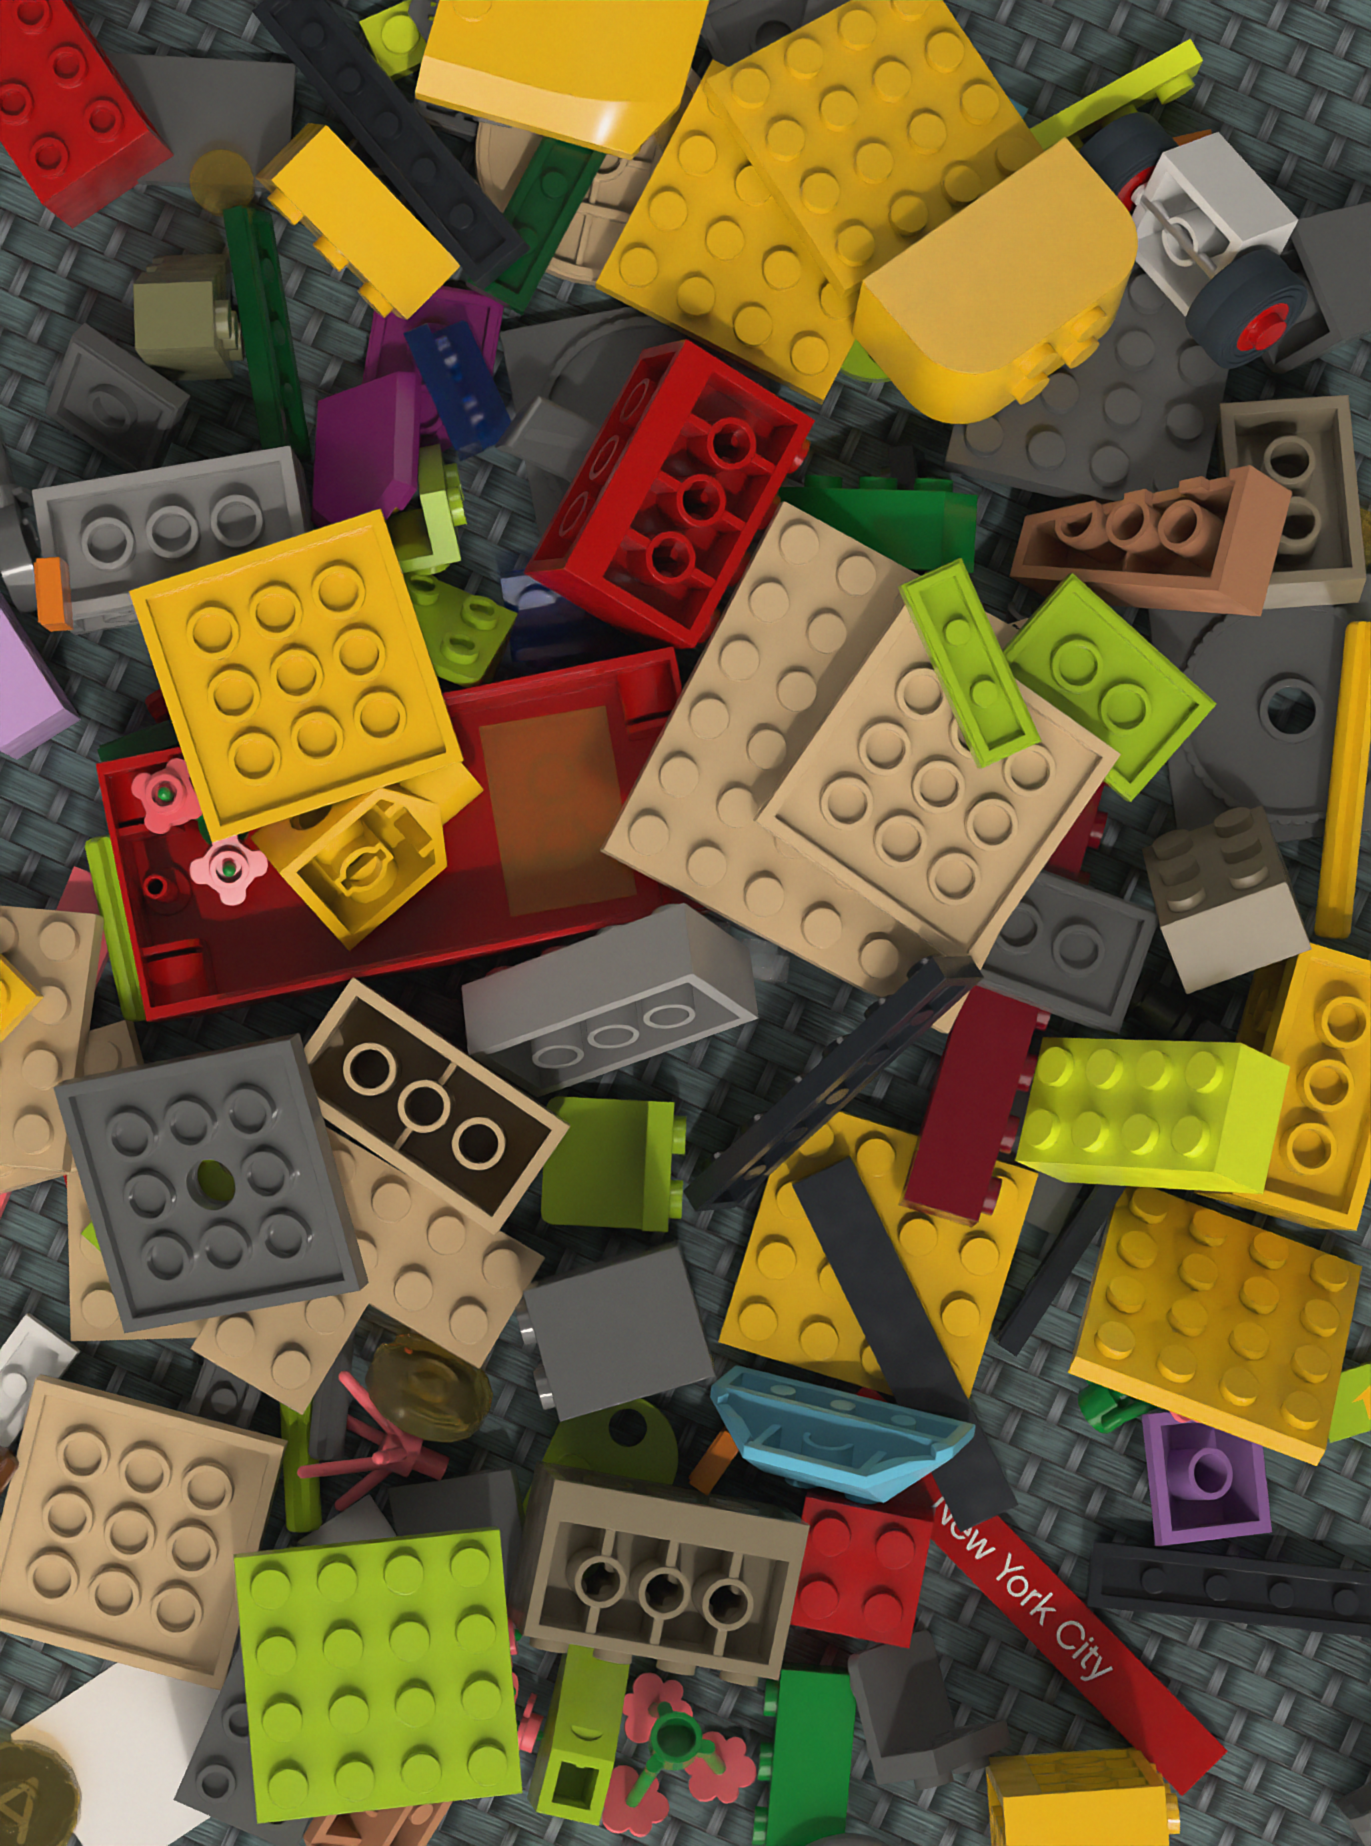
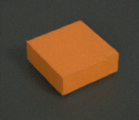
[34,557,74,632]
[688,1425,739,1496]

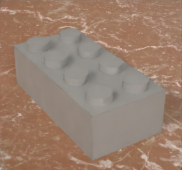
[462,903,759,1097]

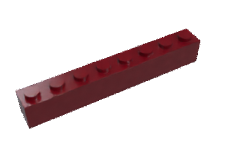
[898,781,1111,1227]

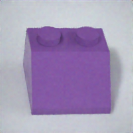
[1142,1410,1272,1546]

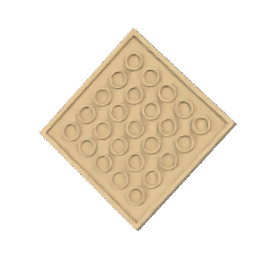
[600,501,1019,1033]

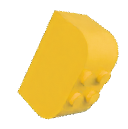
[852,137,1138,424]

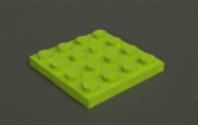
[233,1526,523,1824]

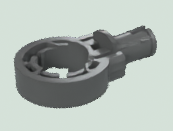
[0,438,41,615]

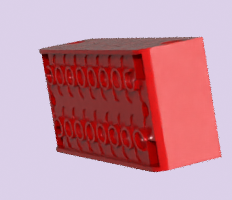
[95,646,714,1023]

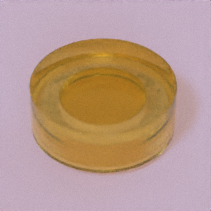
[189,149,255,217]

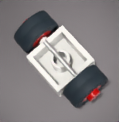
[1079,112,1308,369]

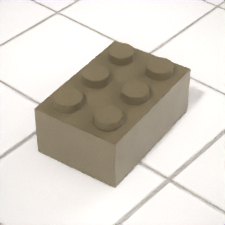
[1215,395,1367,609]
[1142,805,1312,994]

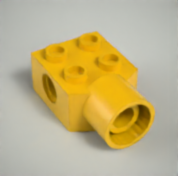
[250,762,484,951]

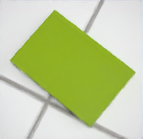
[1002,573,1217,802]

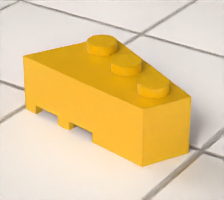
[255,123,460,320]

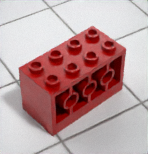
[0,0,174,229]
[523,339,815,650]

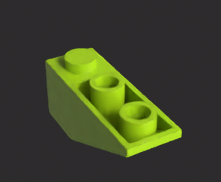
[527,1644,630,1826]

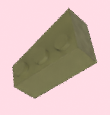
[133,253,245,381]

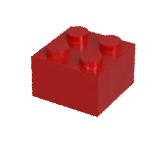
[790,1487,936,1648]

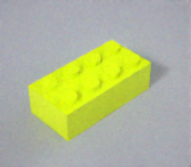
[1015,1037,1290,1194]

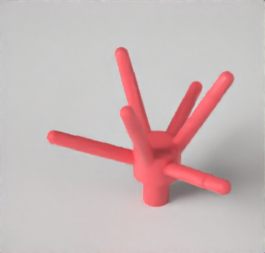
[297,1351,450,1511]

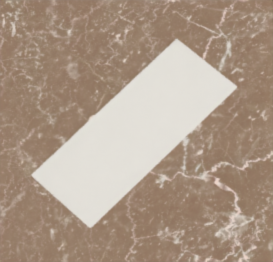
[11,1495,396,1846]

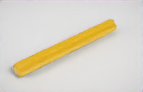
[1314,621,1371,939]

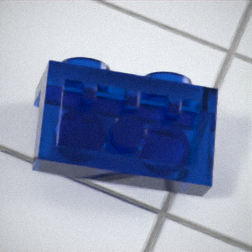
[403,320,511,462]
[500,569,638,668]

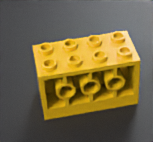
[1194,943,1371,1231]
[986,1747,1180,1846]

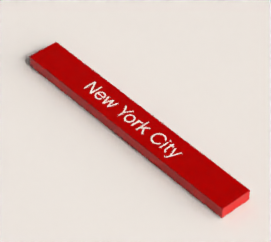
[854,1386,1228,1796]

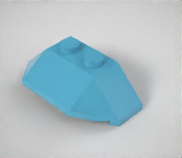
[710,1365,975,1504]

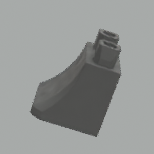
[1262,201,1371,374]

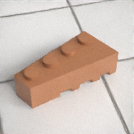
[1009,465,1292,616]

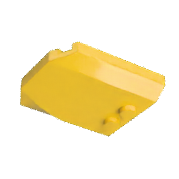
[415,0,710,160]

